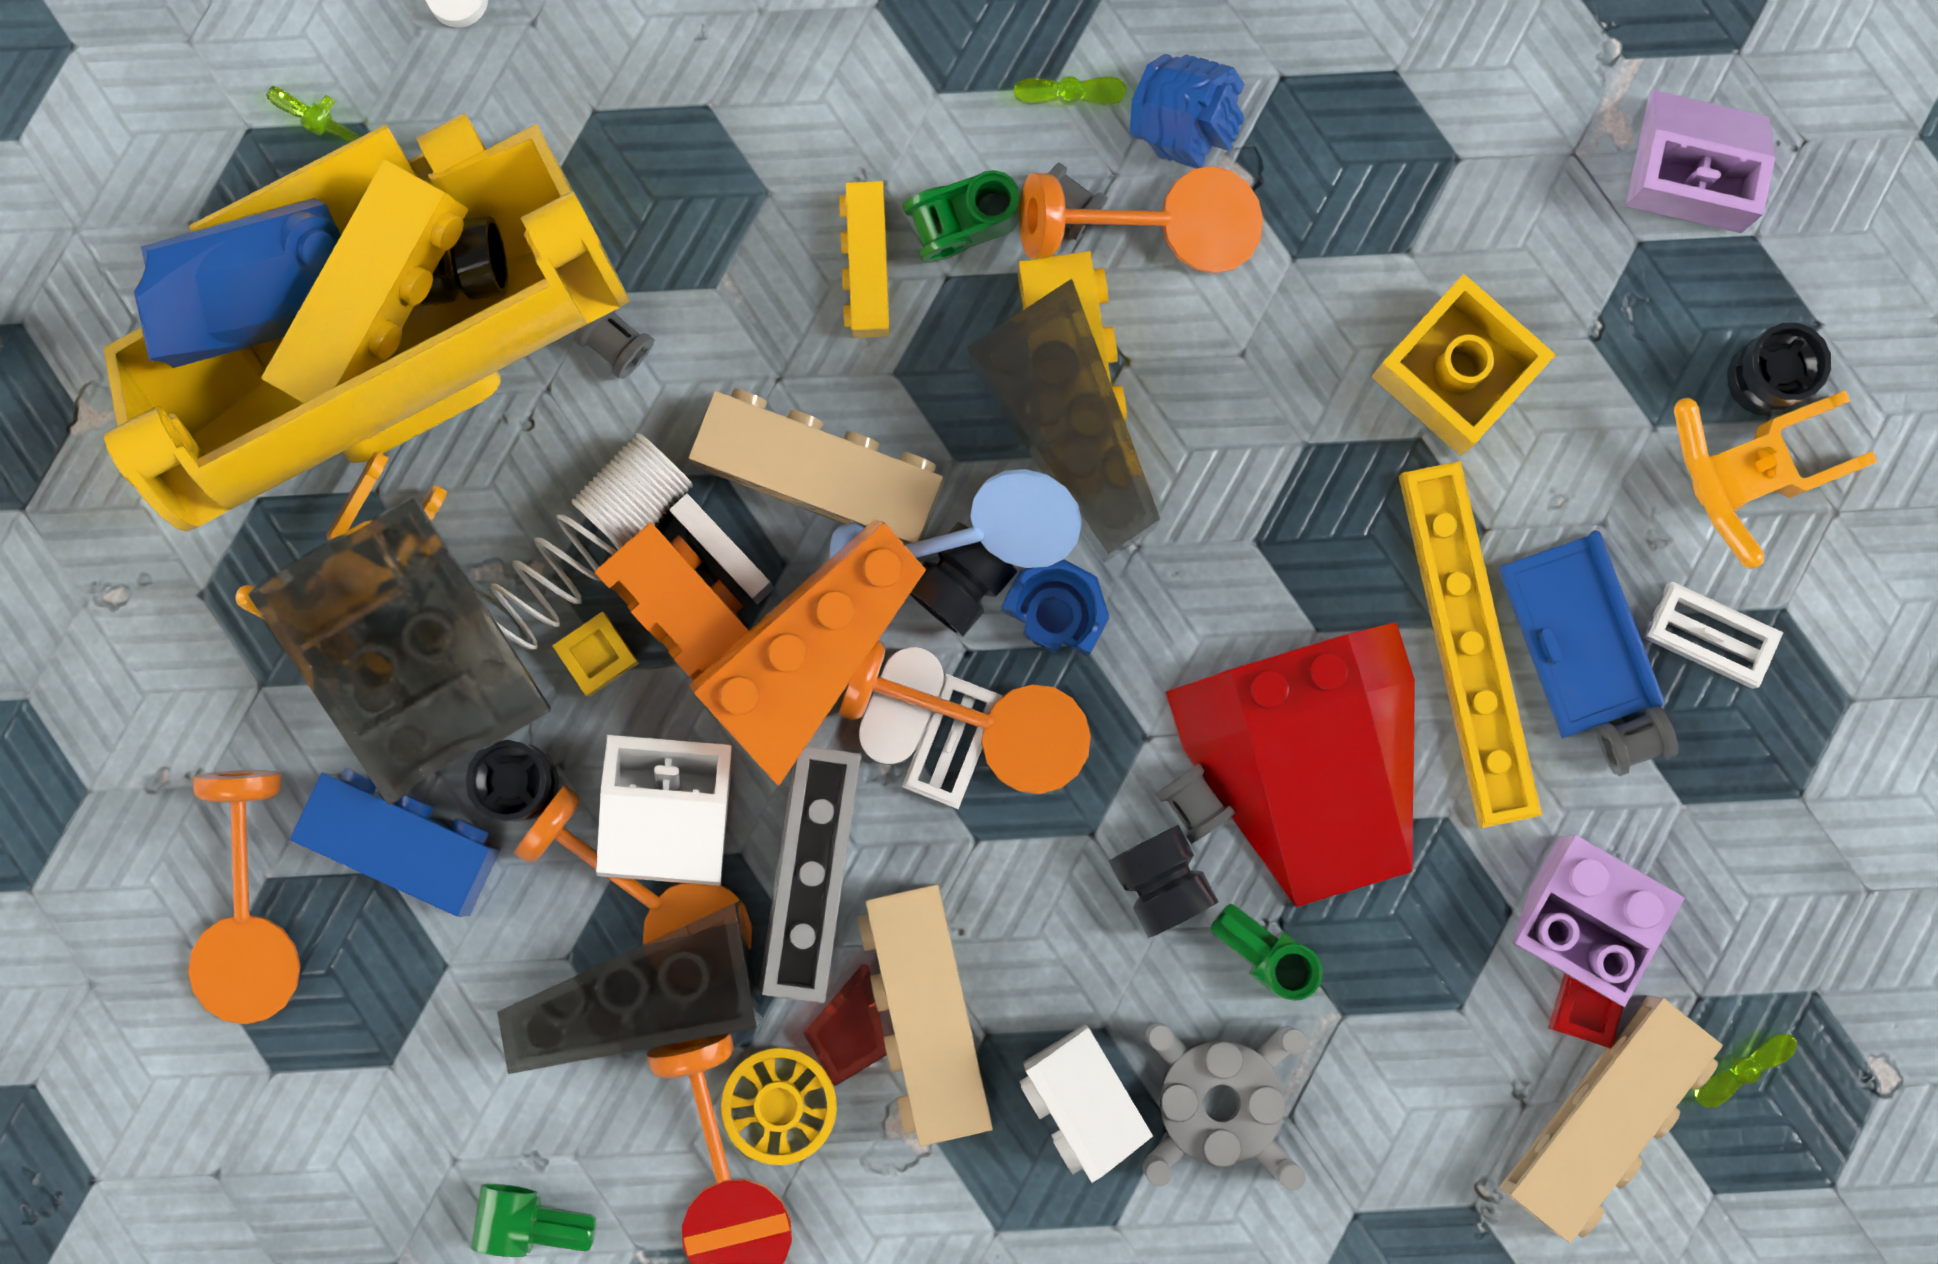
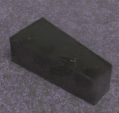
[968,279,1160,563]
[497,900,762,1074]

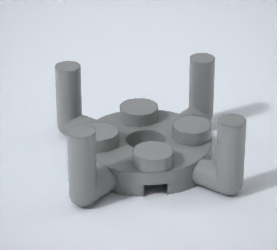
[1142,1022,1308,1190]

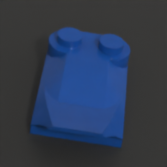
[134,198,341,368]

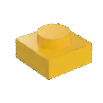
[552,611,640,697]

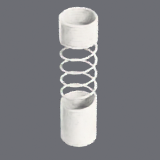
[427,433,693,704]

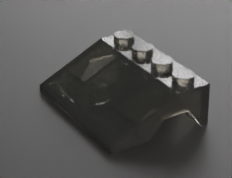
[248,495,551,805]

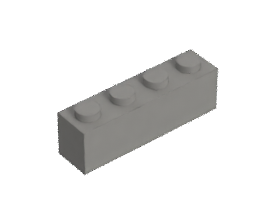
[759,746,861,1003]

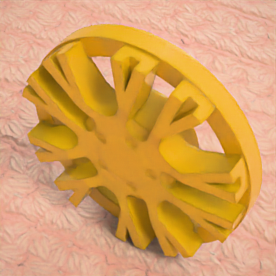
[721,1047,837,1165]

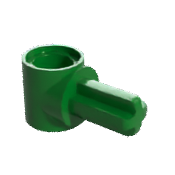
[1210,904,1323,1001]
[471,1184,597,1257]

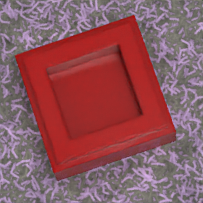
[1548,973,1624,1049]

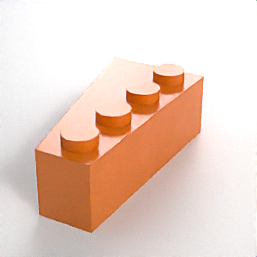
[689,519,926,787]
[594,522,749,681]

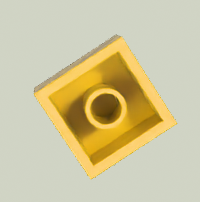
[1371,274,1556,457]

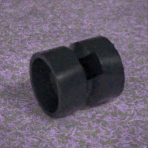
[417,216,508,307]
[1727,323,1832,416]
[909,522,1018,638]
[465,740,559,822]
[1109,824,1219,938]

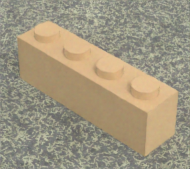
[688,388,944,545]
[857,884,993,1147]
[1498,995,1723,1244]

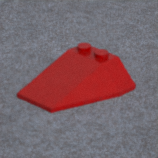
[1165,622,1415,907]

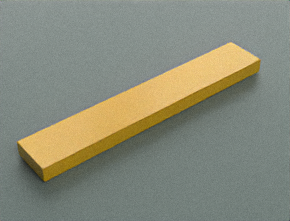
[1399,461,1542,828]

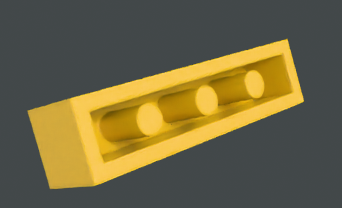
[839,181,890,338]

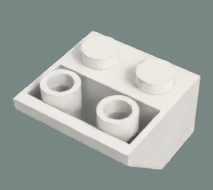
[596,735,732,886]
[1019,1024,1153,1183]

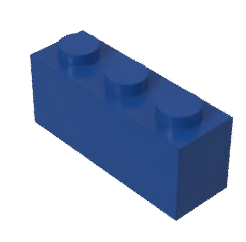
[290,767,501,917]

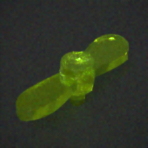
[1013,76,1126,106]
[266,86,361,143]
[1694,1033,1797,1108]

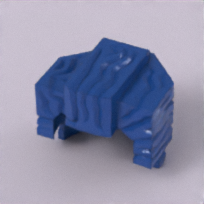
[1130,54,1245,169]
[1001,559,1110,657]

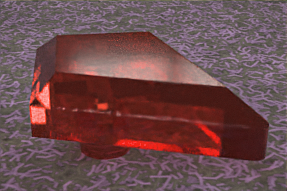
[803,964,887,1086]

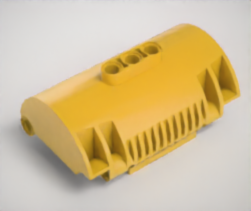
[103,112,631,532]

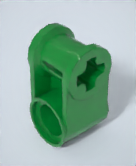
[902,170,1020,263]

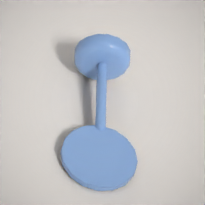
[830,469,1082,568]

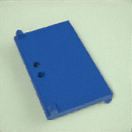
[1498,530,1665,738]

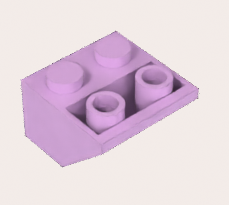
[1625,90,1776,233]
[1513,835,1685,1007]

